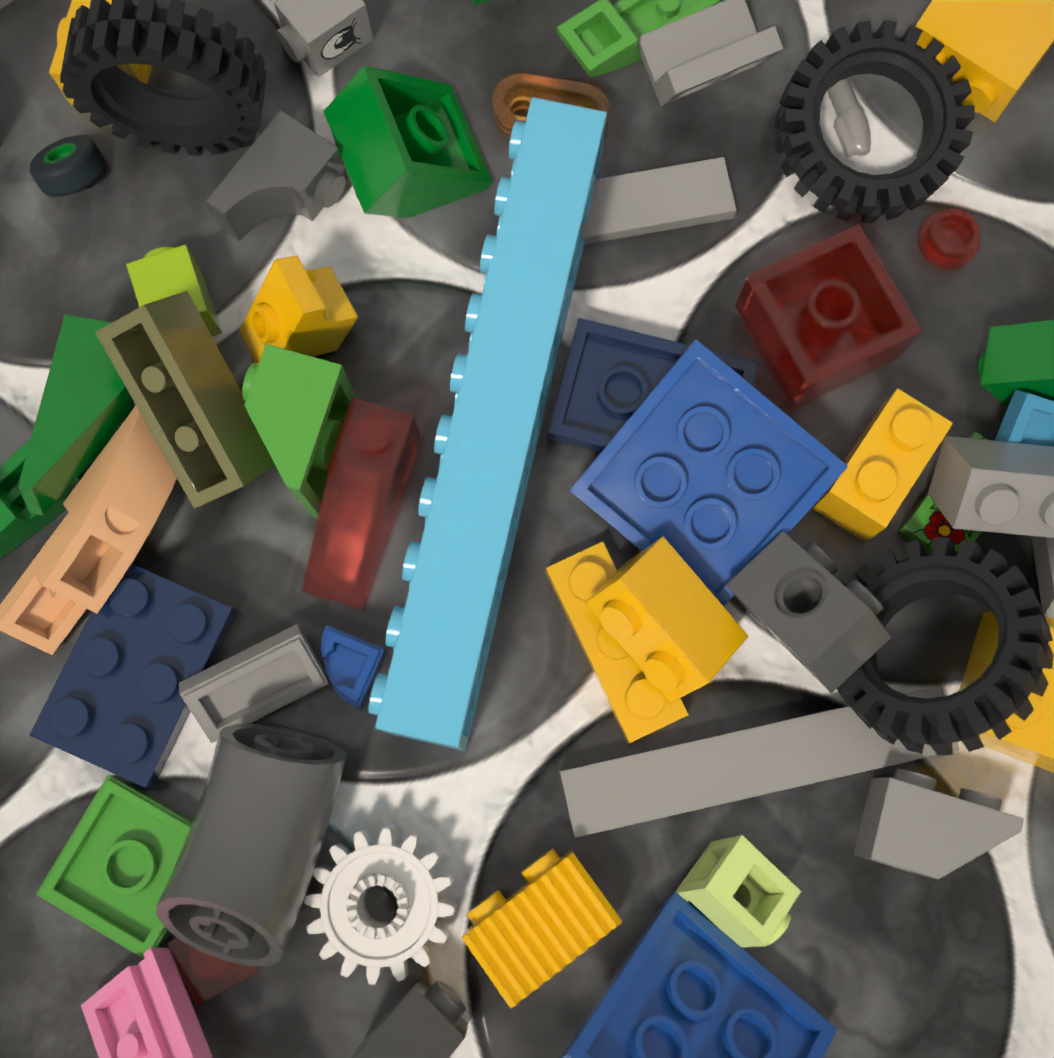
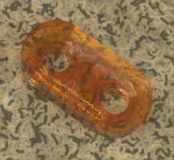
[492,73,610,137]

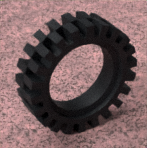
[60,0,267,156]
[774,20,975,223]
[837,537,1054,755]

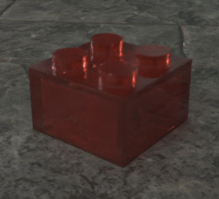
[735,224,922,409]

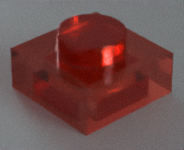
[168,938,263,1006]

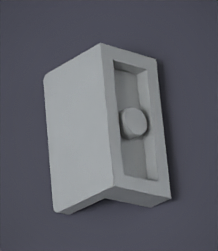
[638,0,783,107]

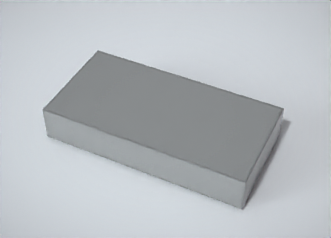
[179,624,329,743]

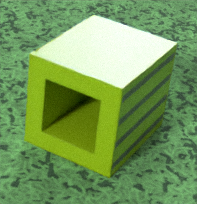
[126,244,222,336]

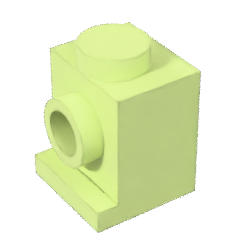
[675,835,801,948]

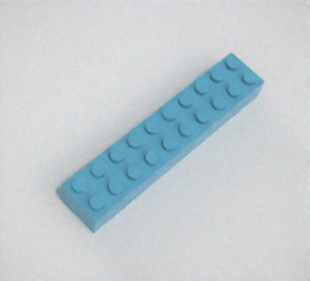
[368,97,607,752]

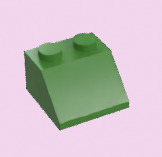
[242,344,360,519]

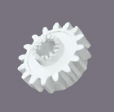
[304,827,456,985]

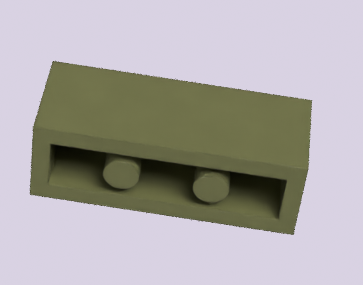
[95,291,276,509]

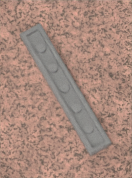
[560,685,959,838]

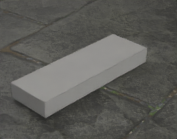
[580,157,737,244]

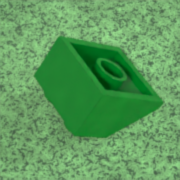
[323,65,493,218]

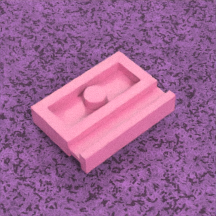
[81,948,213,1058]

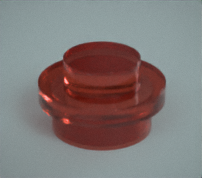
[918,209,981,270]

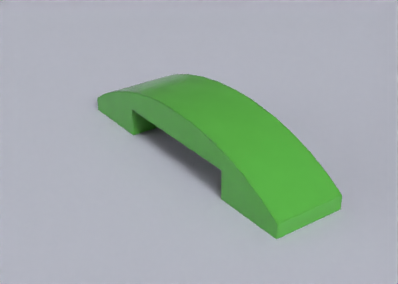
[557,0,725,77]

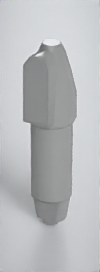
[827,78,871,158]

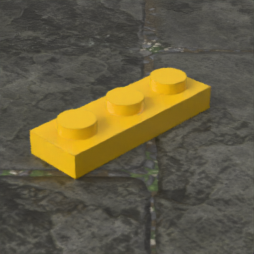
[545,541,689,744]

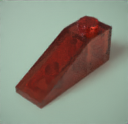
[302,397,421,611]

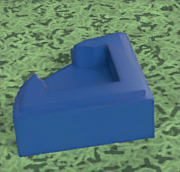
[320,625,387,710]

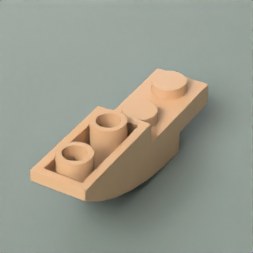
[0,406,177,655]

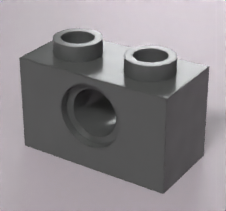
[726,531,891,694]

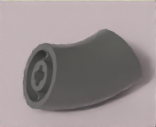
[156,724,347,966]

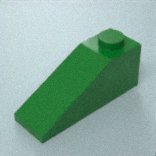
[18,315,136,515]

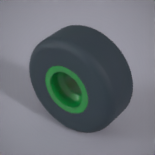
[29,135,105,197]

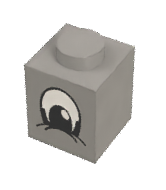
[274,0,374,78]

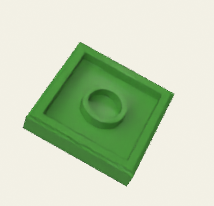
[36,775,193,959]

